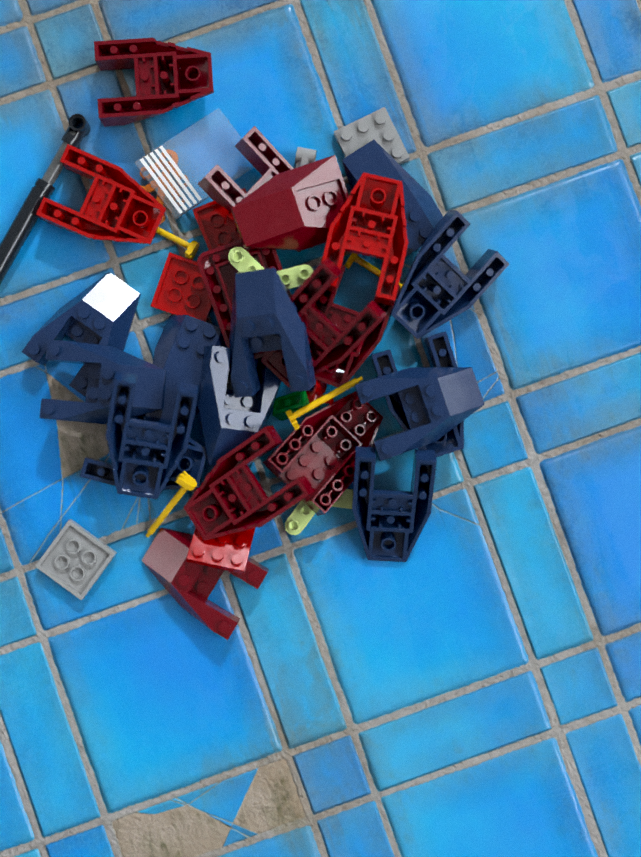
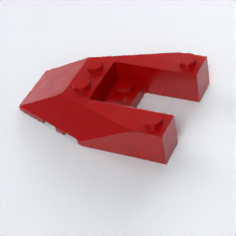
[36,144,166,245]
[322,172,408,306]

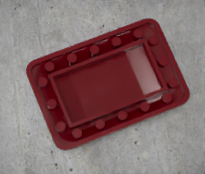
[197,239,292,359]

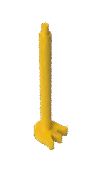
[156,227,200,260]
[345,252,403,290]
[285,376,363,430]
[146,471,197,537]

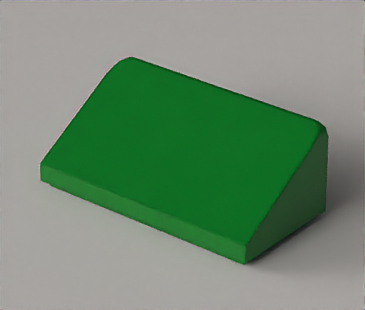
[272,391,311,421]

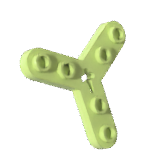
[228,247,313,290]
[285,489,353,535]

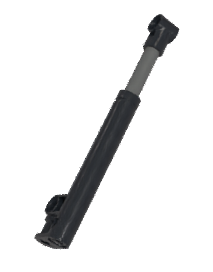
[0,114,91,284]

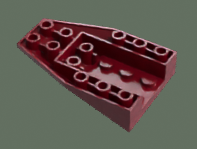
[231,155,349,251]
[262,391,383,516]

